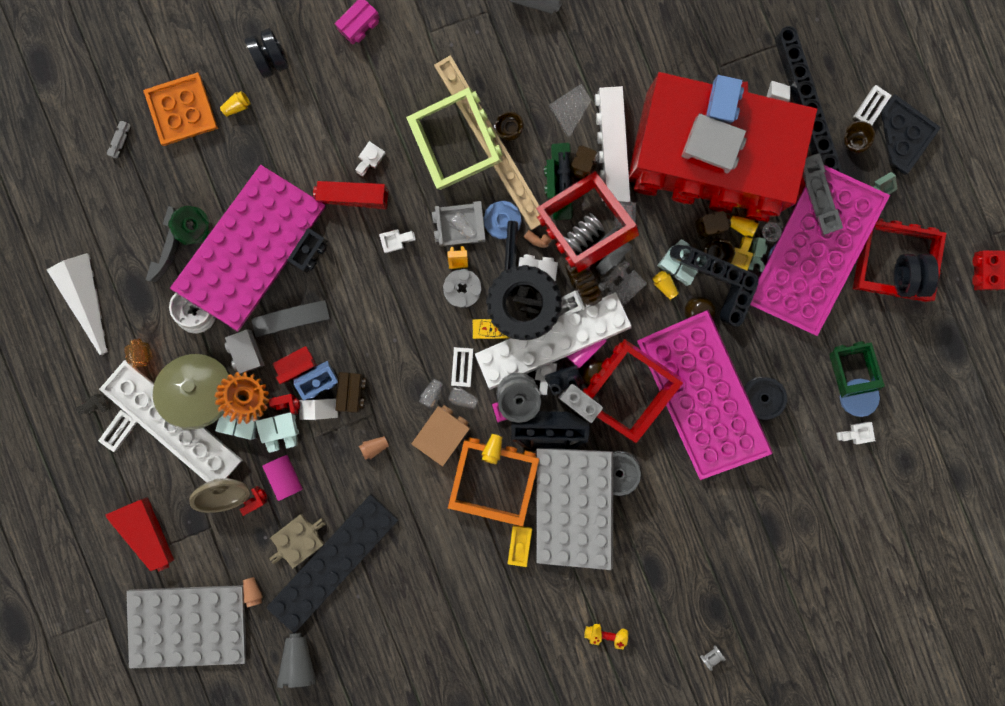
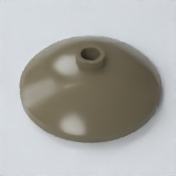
[189,478,250,513]

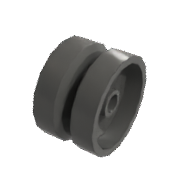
[595,227,633,276]
[496,373,541,423]
[613,451,641,496]

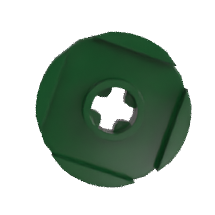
[168,206,209,245]

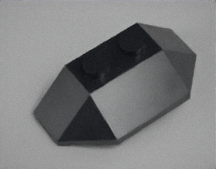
[511,411,590,451]

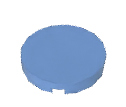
[484,201,521,239]
[840,379,880,417]

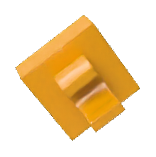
[448,246,468,269]

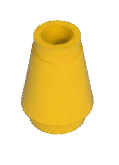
[220,91,250,117]
[730,215,759,237]
[652,270,678,300]
[481,434,503,464]

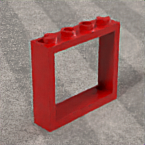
[536,171,639,273]
[853,218,946,302]
[582,339,683,443]

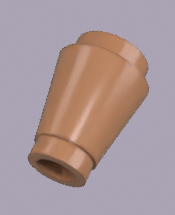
[359,436,389,460]
[243,577,263,607]

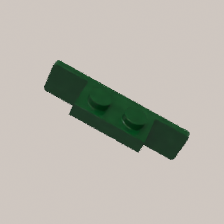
[544,143,573,221]

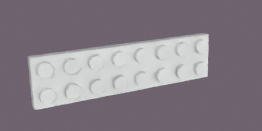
[475,292,632,390]
[99,360,243,482]

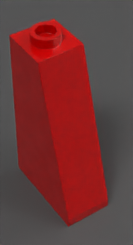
[313,181,389,210]
[105,497,174,572]

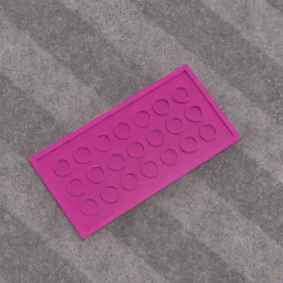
[170,165,326,332]
[750,165,890,336]
[637,310,773,480]

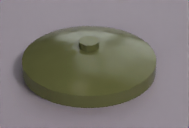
[153,354,229,430]

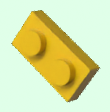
[507,525,532,567]

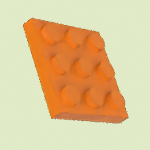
[143,72,218,146]

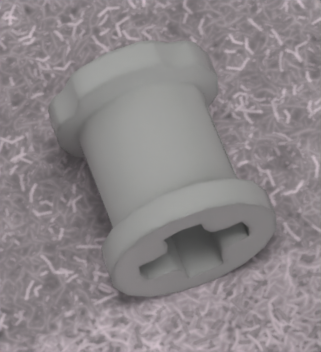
[700,645,726,671]

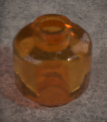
[124,339,152,368]

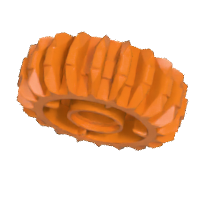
[215,372,269,424]

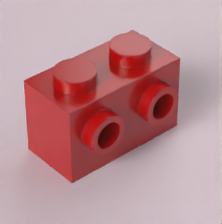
[972,251,1005,290]

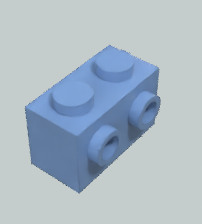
[706,75,744,125]
[294,361,338,401]

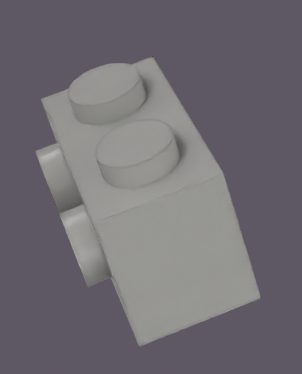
[225,329,265,374]

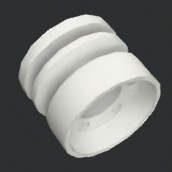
[169,293,216,334]

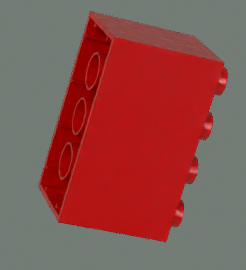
[628,72,817,222]

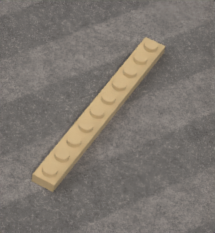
[434,55,541,230]

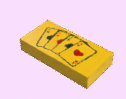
[473,319,509,339]

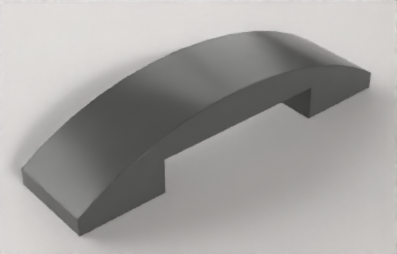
[803,153,843,235]
[146,206,180,283]
[251,300,330,338]

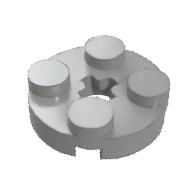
[443,269,481,308]

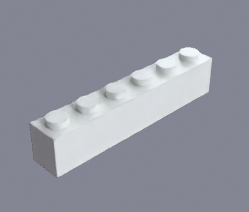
[595,86,630,206]

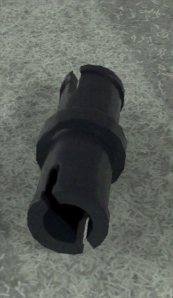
[557,152,572,192]

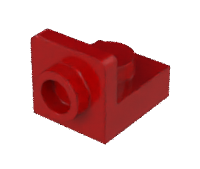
[269,394,300,415]
[239,486,267,516]

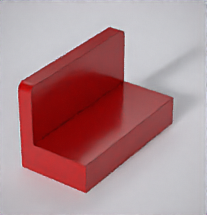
[273,346,317,384]

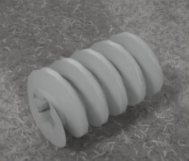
[564,213,605,253]

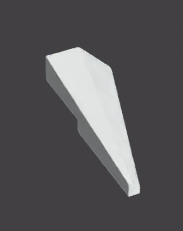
[47,253,108,355]

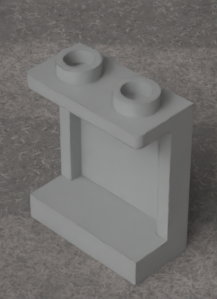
[681,113,747,173]
[432,201,485,247]
[558,384,603,423]

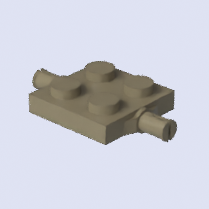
[269,514,326,569]

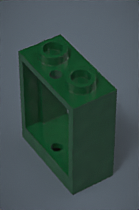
[829,341,885,398]

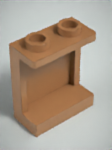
[412,405,470,466]

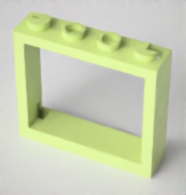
[406,87,503,190]

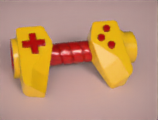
[584,624,628,650]

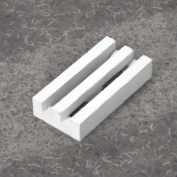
[853,85,892,125]
[451,347,473,387]
[98,410,137,452]

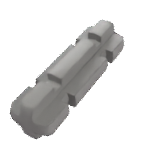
[107,121,131,158]

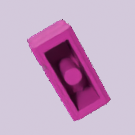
[335,0,380,44]

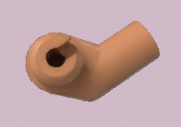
[524,230,551,248]

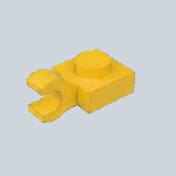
[730,236,753,271]

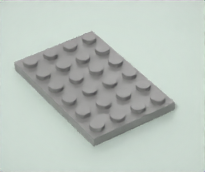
[537,448,613,570]
[126,585,247,668]

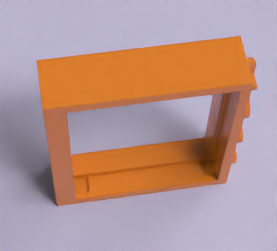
[448,437,539,526]

